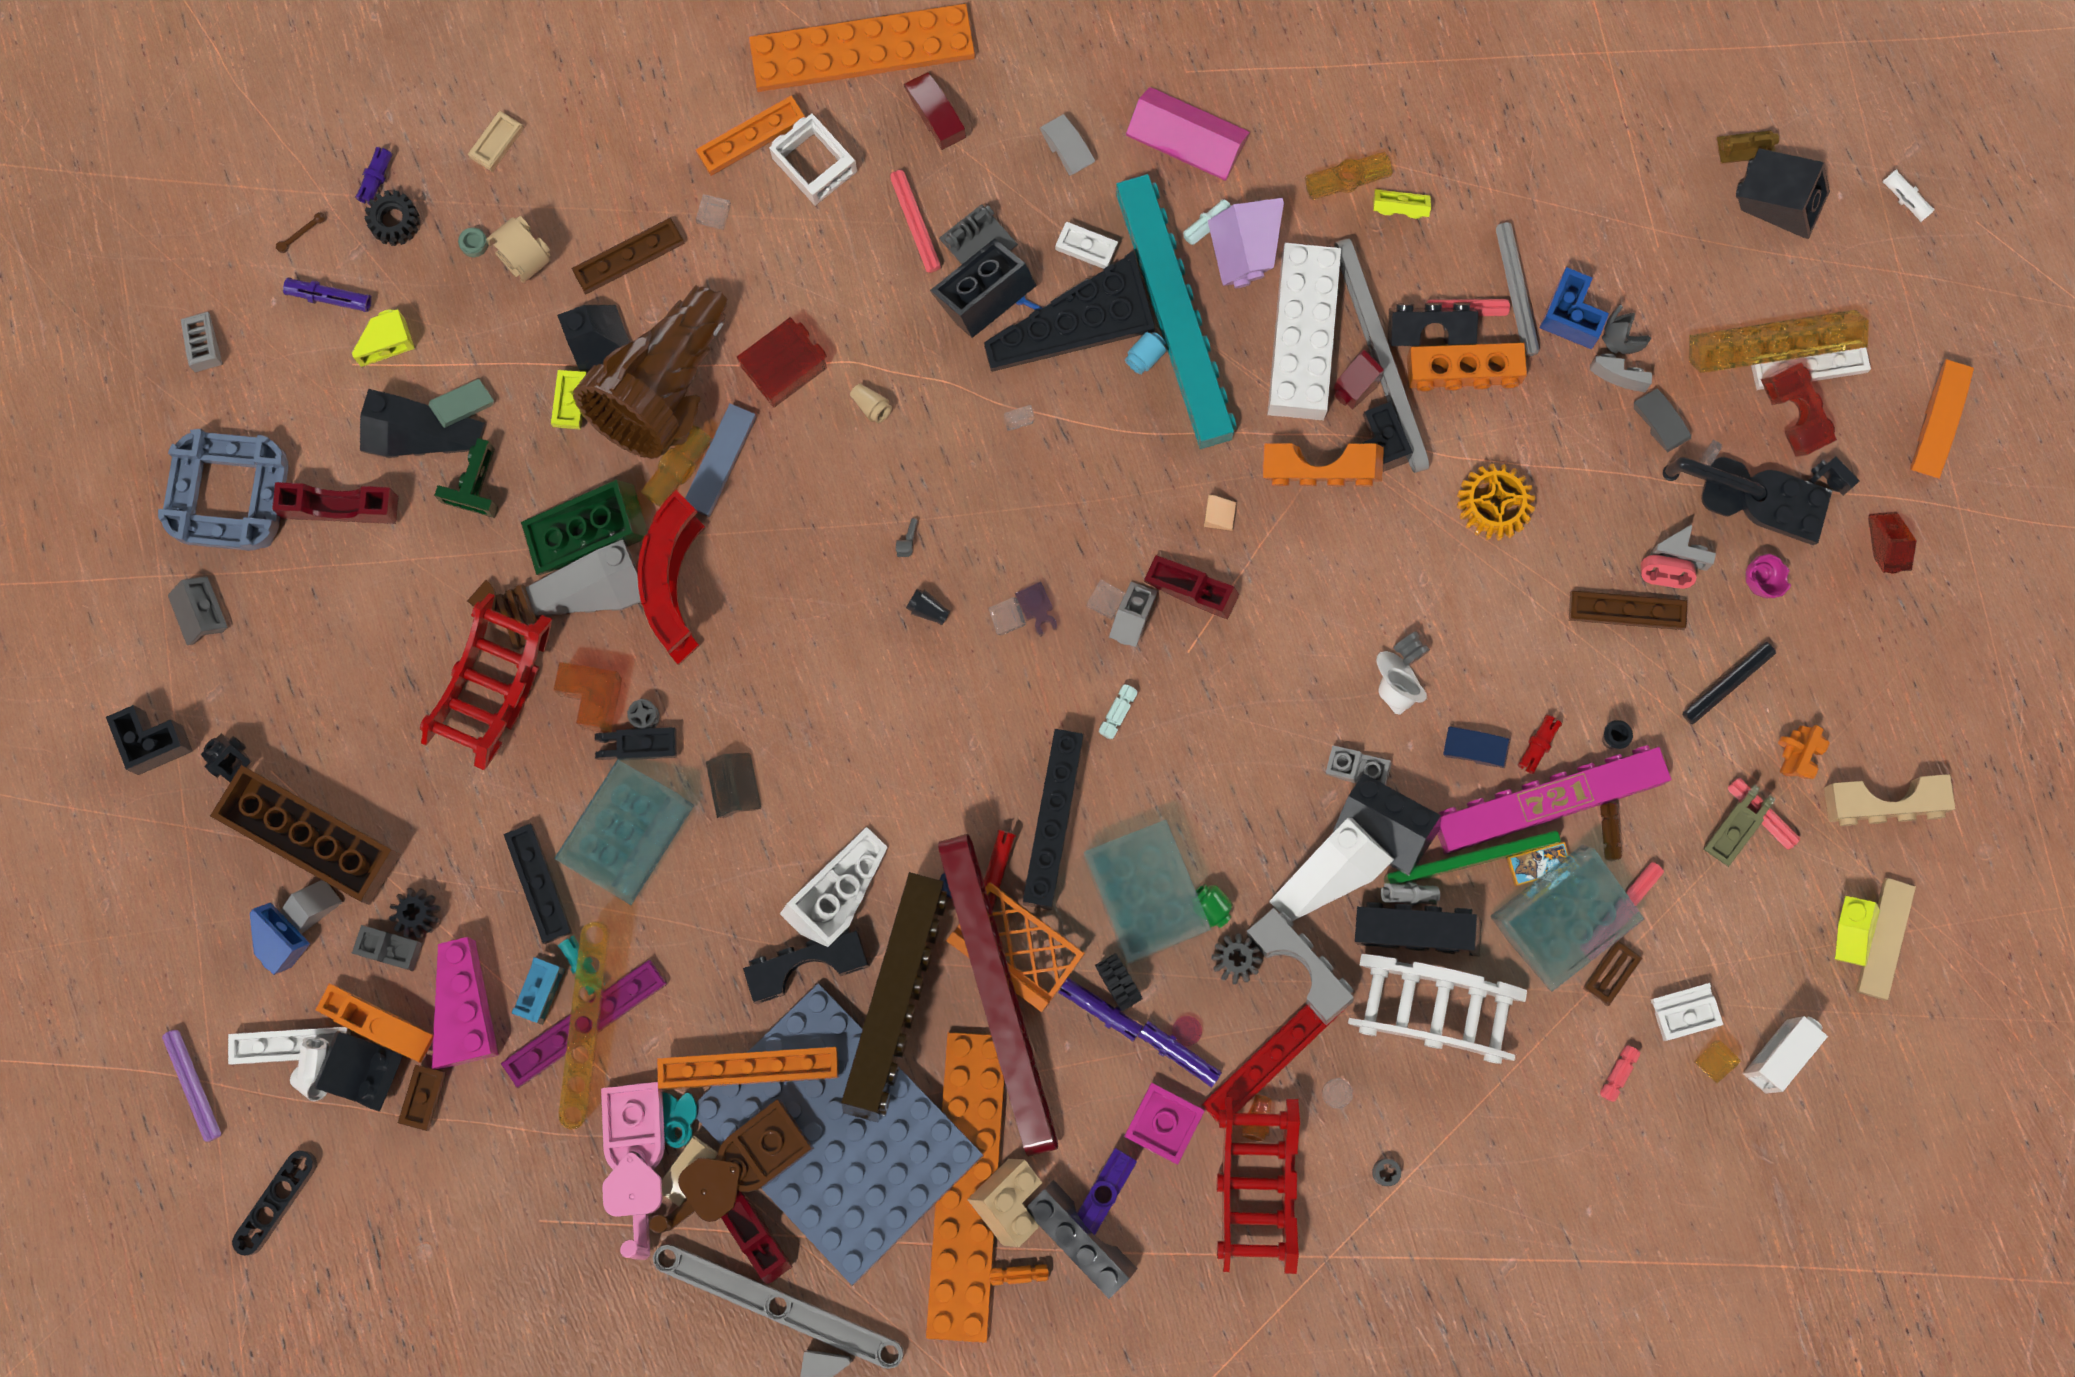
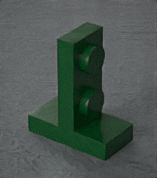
[434,438,498,518]

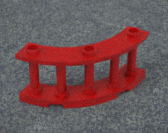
[638,490,705,665]
[420,593,552,770]
[1216,1097,1300,1274]

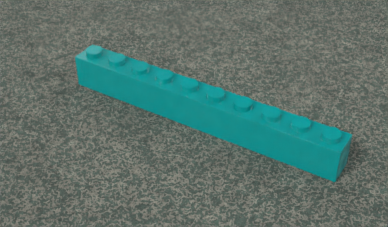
[1116,174,1237,449]

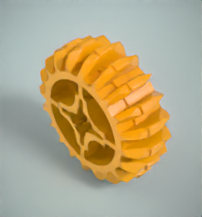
[1457,463,1535,541]

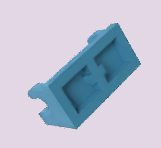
[511,957,565,1025]

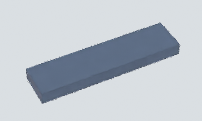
[685,404,756,517]

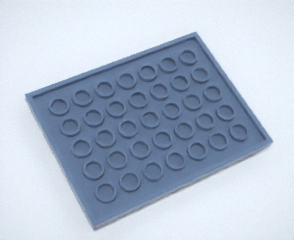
[696,983,984,1286]

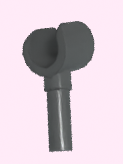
[896,518,918,557]

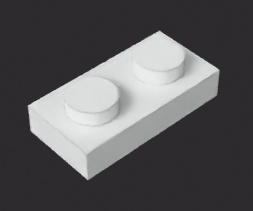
[1055,222,1118,269]

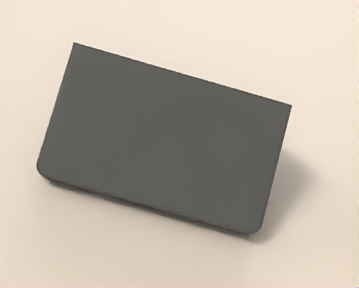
[168,577,228,645]

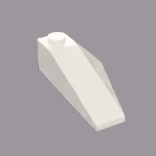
[1269,818,1395,921]
[780,827,887,947]

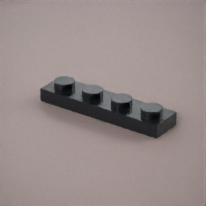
[503,823,572,944]

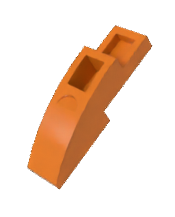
[315,983,434,1063]

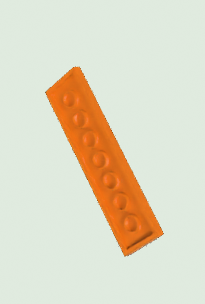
[749,4,975,92]

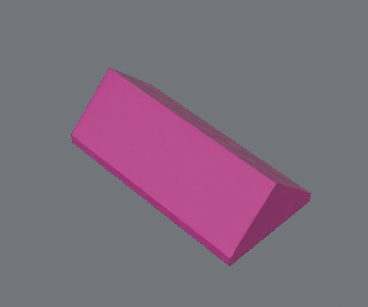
[1126,87,1250,181]

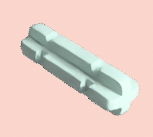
[1099,684,1137,739]

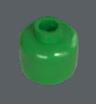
[1189,884,1233,928]

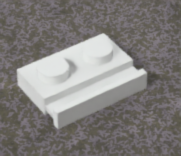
[1651,983,1723,1041]

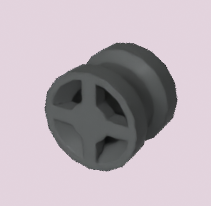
[1393,631,1430,667]
[627,699,660,729]

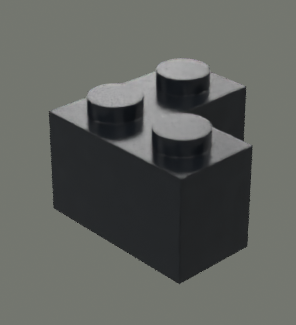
[106,705,193,775]

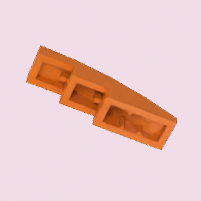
[1910,359,1974,479]

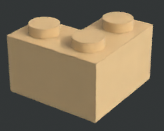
[967,1159,1042,1247]

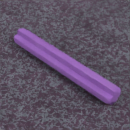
[162,1030,221,1142]

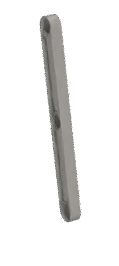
[1334,238,1429,473]
[653,1244,904,1369]

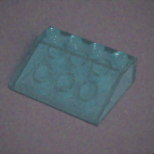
[554,760,694,905]
[1083,820,1211,965]
[1490,845,1645,992]

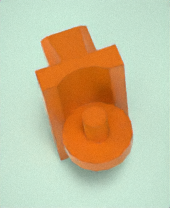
[1778,725,1830,779]

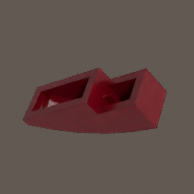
[904,72,966,150]
[1144,555,1240,620]
[721,1191,793,1285]

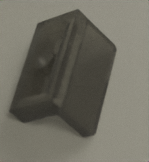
[706,753,761,818]

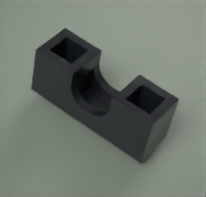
[1388,303,1478,346]

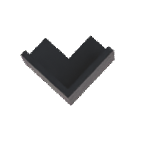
[1359,401,1413,472]

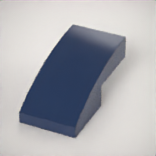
[1443,727,1510,768]

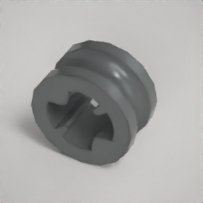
[1372,1159,1401,1186]

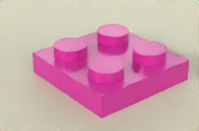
[1124,1083,1205,1165]

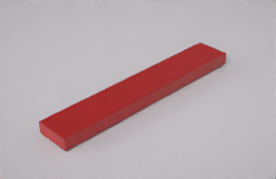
[1201,1004,1344,1124]

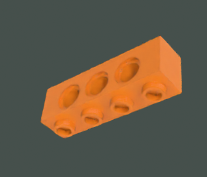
[1407,343,1527,392]

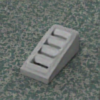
[181,312,223,373]

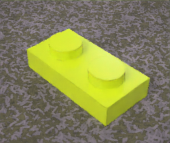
[1373,189,1431,219]
[551,370,587,430]

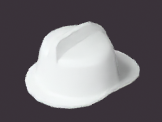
[1376,651,1427,715]

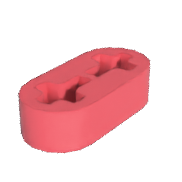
[1641,555,1697,589]

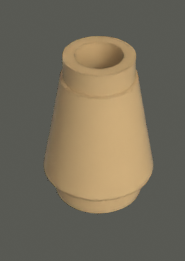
[850,384,892,423]

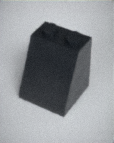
[1736,148,1830,239]

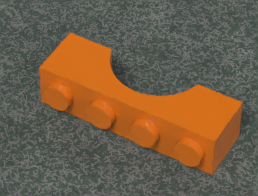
[1263,443,1384,487]

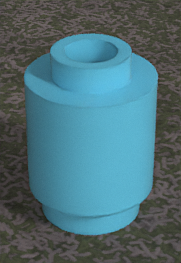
[1125,332,1166,374]

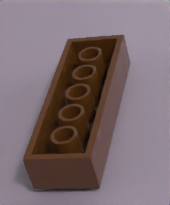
[210,765,401,905]

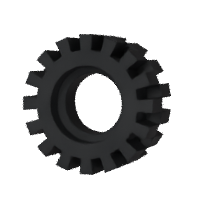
[364,190,420,246]
[1095,953,1143,1012]

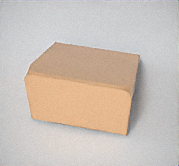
[1204,495,1236,531]

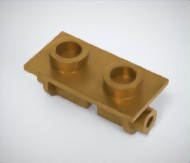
[1716,130,1779,164]

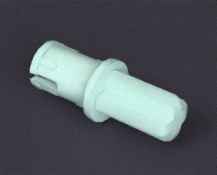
[1183,199,1231,245]

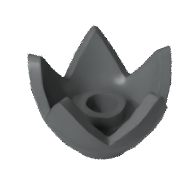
[1602,304,1652,354]

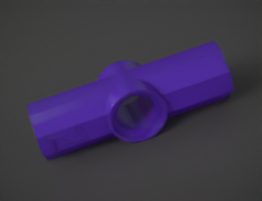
[1077,1148,1137,1235]

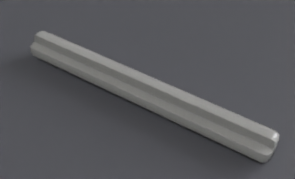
[1496,222,1540,357]

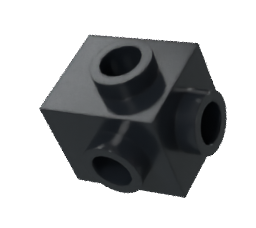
[201,733,252,782]

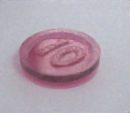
[1172,1016,1202,1046]

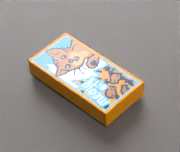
[1506,842,1573,886]

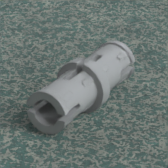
[1381,882,1440,906]

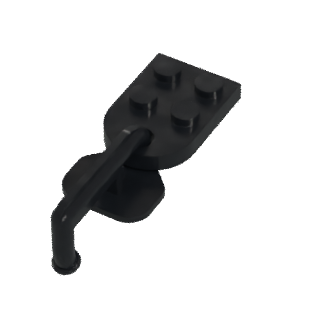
[1662,457,1833,545]

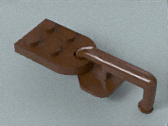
[649,1099,814,1233]

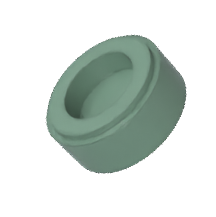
[458,227,488,257]

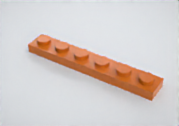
[657,1047,839,1090]

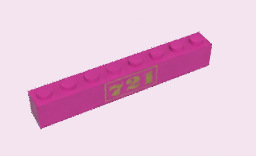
[1437,745,1672,855]

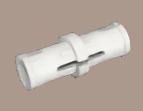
[1882,169,1935,222]

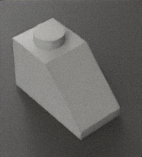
[1109,582,1158,647]

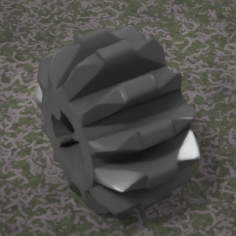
[1211,933,1262,985]

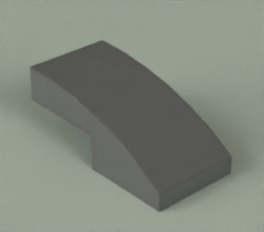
[1634,388,1691,453]
[352,925,423,971]

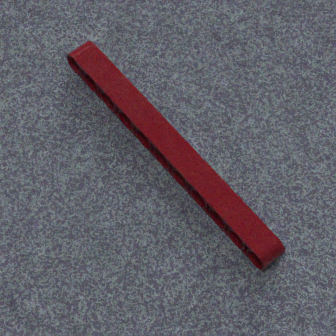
[938,834,1058,1157]

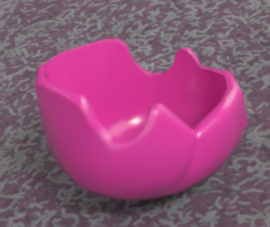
[1745,554,1791,599]

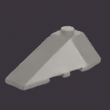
[526,539,641,617]

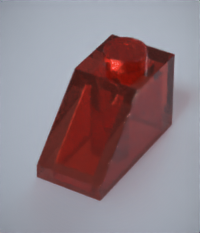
[1868,512,1917,574]

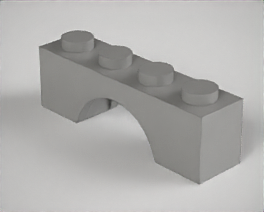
[1247,908,1354,1025]

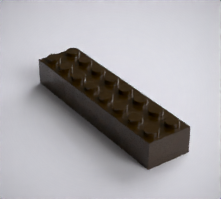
[841,872,948,1123]

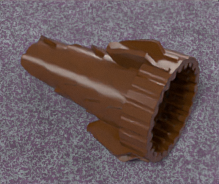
[573,285,728,459]

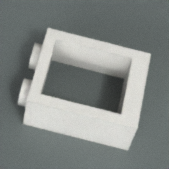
[769,114,857,206]
[1742,1016,1828,1094]

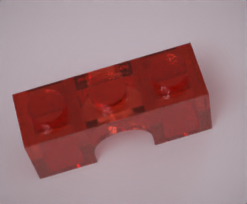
[1760,362,1837,457]

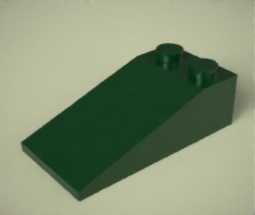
[521,480,648,575]

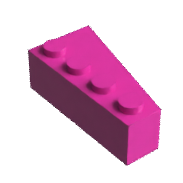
[432,937,499,1070]

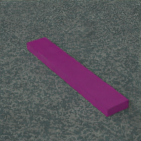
[501,960,667,1088]

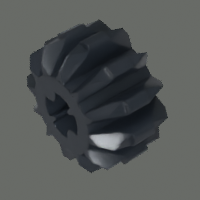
[389,888,441,938]

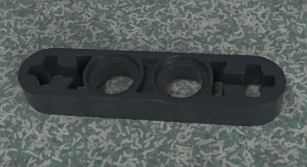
[232,1151,317,1256]

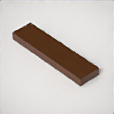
[571,217,685,295]
[1569,590,1687,630]

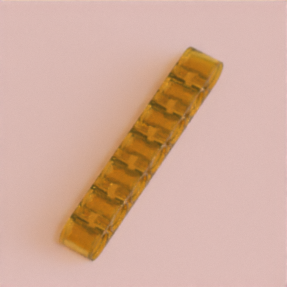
[559,921,610,1130]

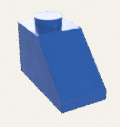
[250,902,310,975]

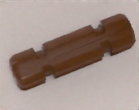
[1600,803,1622,861]

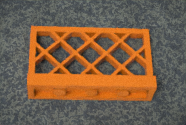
[946,882,1085,1012]

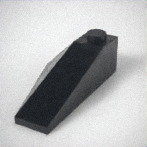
[360,389,486,458]

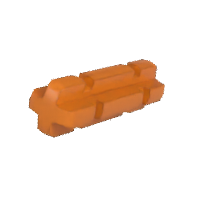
[989,1264,1049,1286]

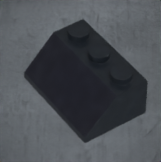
[930,238,1037,338]
[1333,773,1441,876]

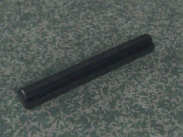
[1682,642,1776,724]

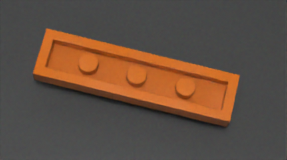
[695,95,805,176]

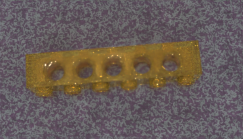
[1689,310,1869,373]

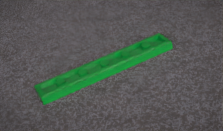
[1384,831,1561,884]

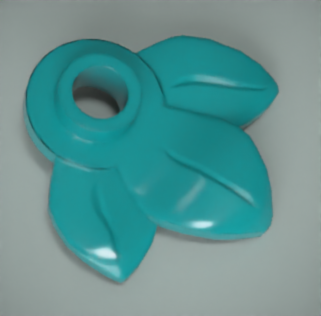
[662,1092,697,1148]

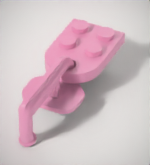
[601,1082,665,1260]

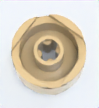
[486,216,550,283]

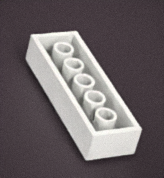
[1267,243,1341,421]

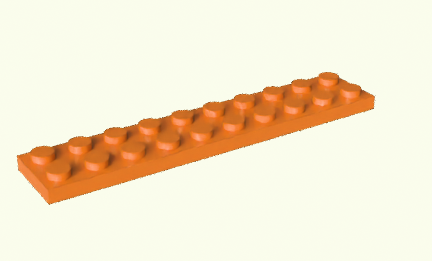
[926,1032,1004,1343]

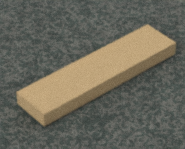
[1856,878,1916,1001]

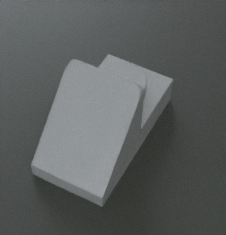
[1651,525,1716,571]

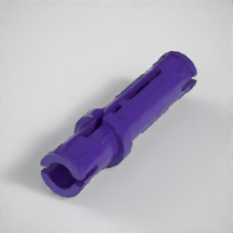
[283,277,372,313]
[1058,977,1143,1042]
[1138,1021,1222,1088]

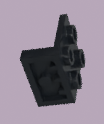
[313,1031,403,1112]

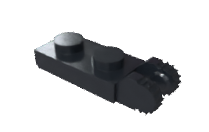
[595,727,677,761]

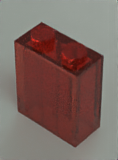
[736,317,827,408]

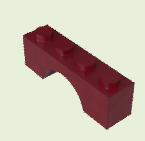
[272,482,399,524]

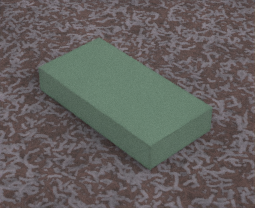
[429,379,494,428]

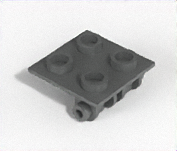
[939,204,1018,264]

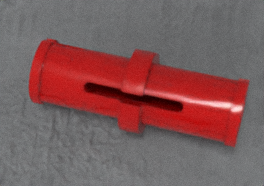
[1517,715,1562,774]

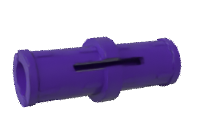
[355,147,393,205]

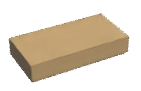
[468,111,524,172]

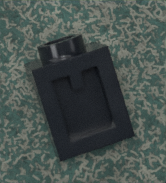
[1808,456,1860,496]

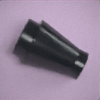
[906,588,950,625]
[1602,720,1633,749]

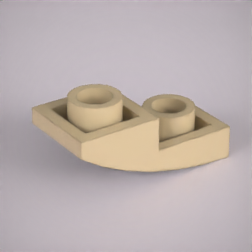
[661,1136,718,1206]

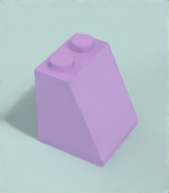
[1208,198,1284,288]

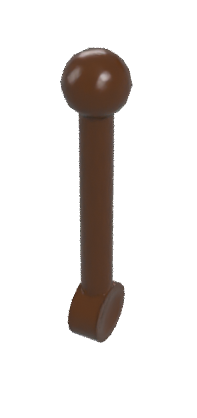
[276,212,325,253]

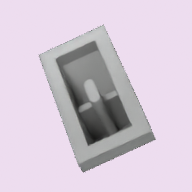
[280,880,343,934]
[800,1350,853,1377]

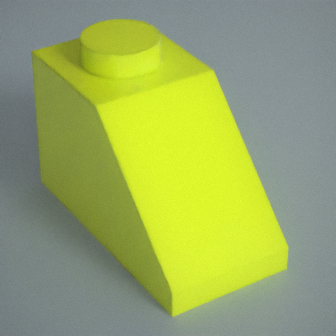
[352,309,415,367]
[1835,896,1880,967]

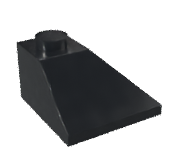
[557,305,630,373]

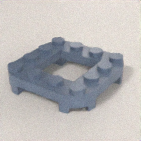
[158,429,288,551]

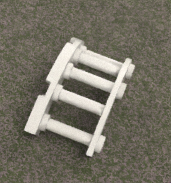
[1348,954,1527,1064]

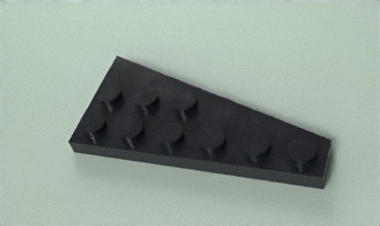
[984,250,1155,372]

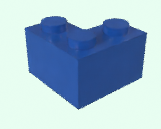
[1539,267,1609,349]

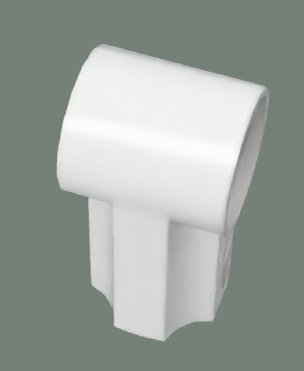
[290,1037,329,1101]

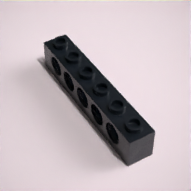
[1022,729,1084,910]

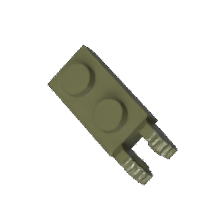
[1703,784,1776,867]

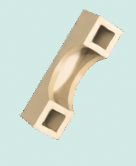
[1824,774,1955,826]

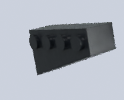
[1355,902,1482,957]

